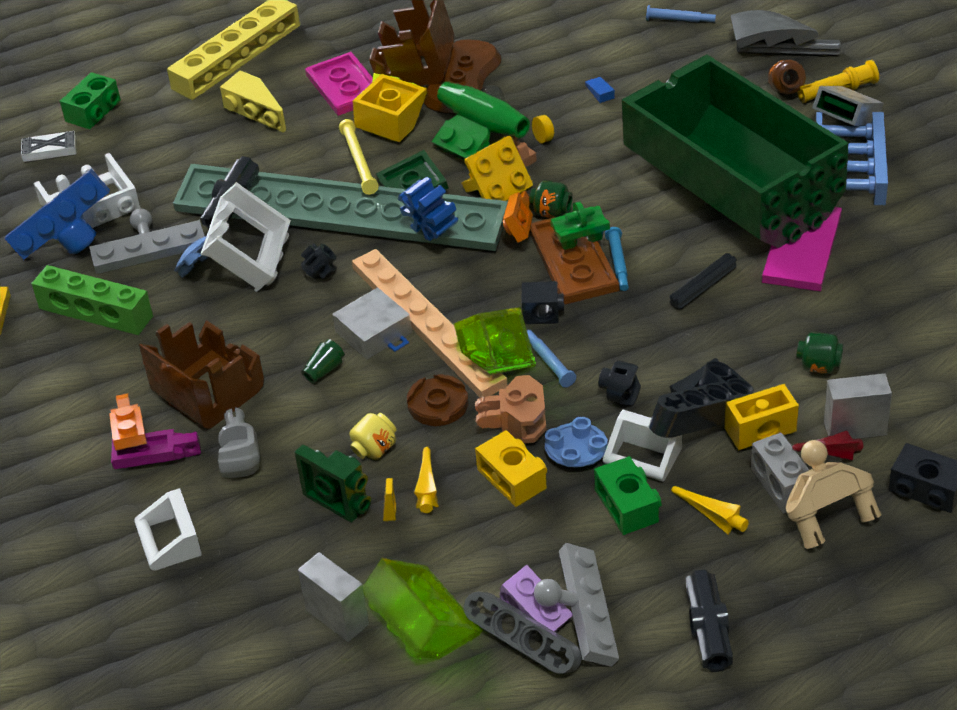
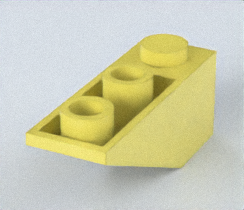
[220,70,286,133]

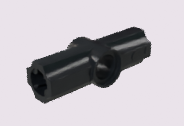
[200,156,260,229]
[686,570,733,672]

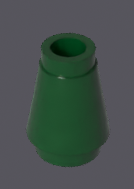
[301,339,345,384]

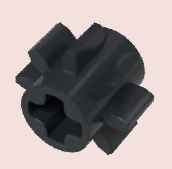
[301,243,337,279]

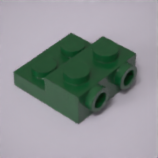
[294,444,371,523]

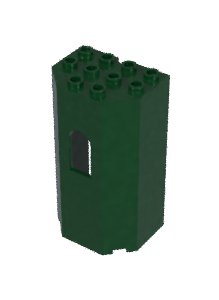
[621,54,849,248]

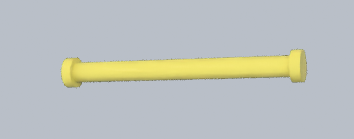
[339,119,379,195]

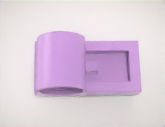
[500,565,573,634]

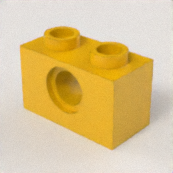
[725,384,799,450]
[475,430,547,507]

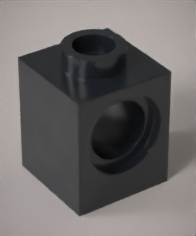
[521,281,564,324]

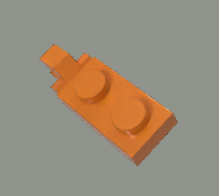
[503,191,533,242]
[109,393,147,451]

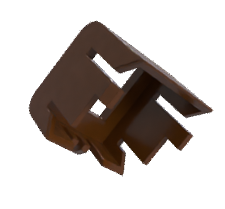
[369,0,455,86]
[139,320,264,429]

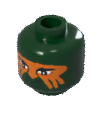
[529,180,573,218]
[796,332,843,374]

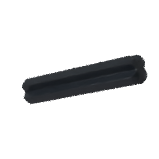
[669,253,737,309]

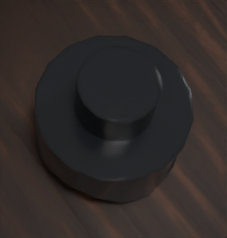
[598,360,641,405]

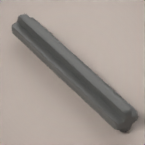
[736,39,841,56]

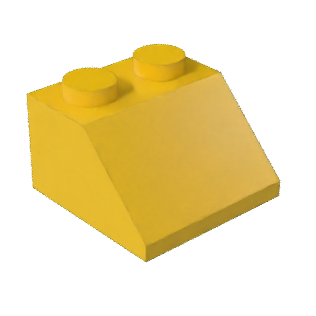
[353,74,427,142]

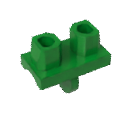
[551,201,610,250]

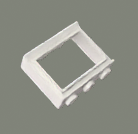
[34,153,140,228]
[201,182,291,292]

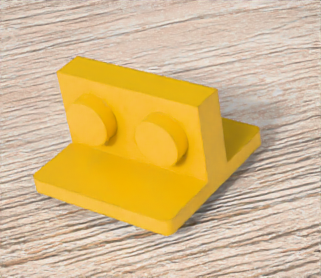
[461,136,533,201]

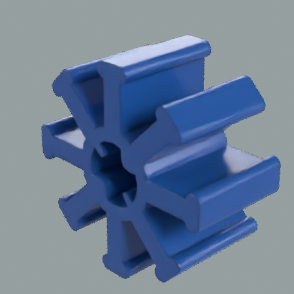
[398,177,458,241]

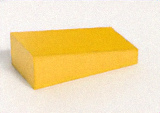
[383,478,396,521]

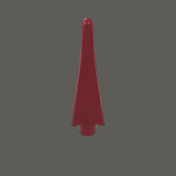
[792,430,863,461]

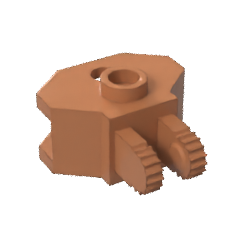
[475,375,546,443]

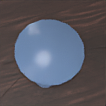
[174,236,208,278]
[545,417,608,467]

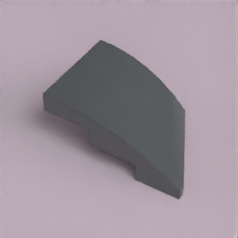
[731,10,819,48]

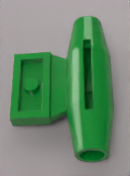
[432,82,530,160]

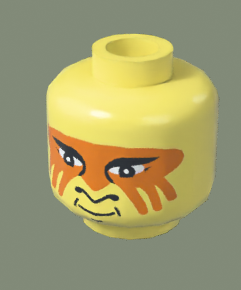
[349,413,397,460]

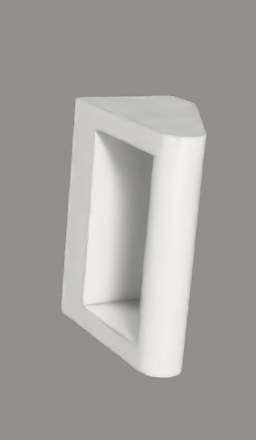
[603,409,682,482]
[134,488,202,570]

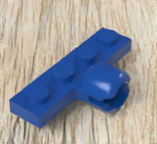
[4,168,110,260]

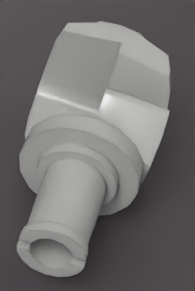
[218,408,260,478]

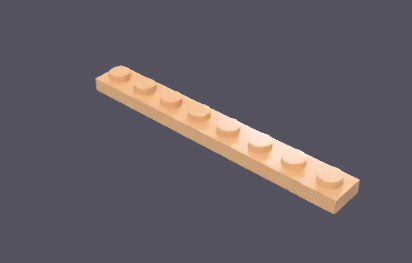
[352,249,507,398]

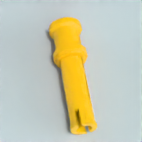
[797,60,879,103]

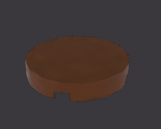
[407,374,469,426]

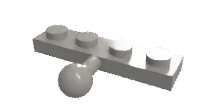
[89,208,204,274]
[534,543,619,667]

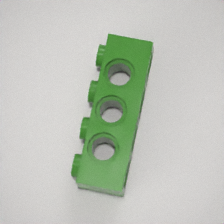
[31,265,153,335]

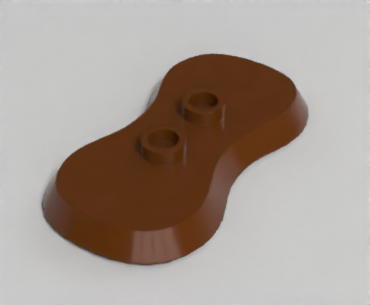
[424,39,501,114]

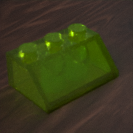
[363,558,483,660]

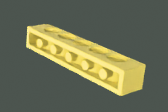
[167,0,300,100]

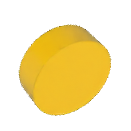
[532,115,554,143]

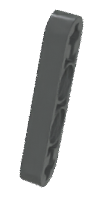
[464,591,582,674]

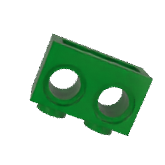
[60,72,121,130]

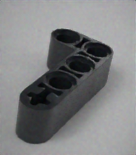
[649,361,754,438]

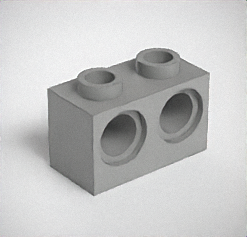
[751,432,809,513]

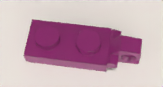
[111,429,201,469]

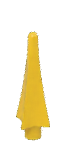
[414,447,439,513]
[671,486,749,535]

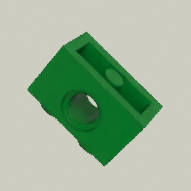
[594,456,662,535]

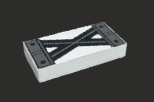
[21,131,77,162]

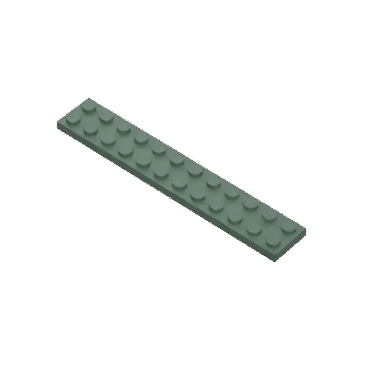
[173,164,508,251]

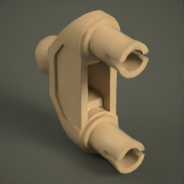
[786,440,882,549]

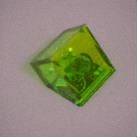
[453,307,537,375]

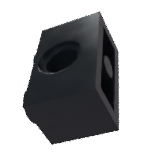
[888,443,957,513]

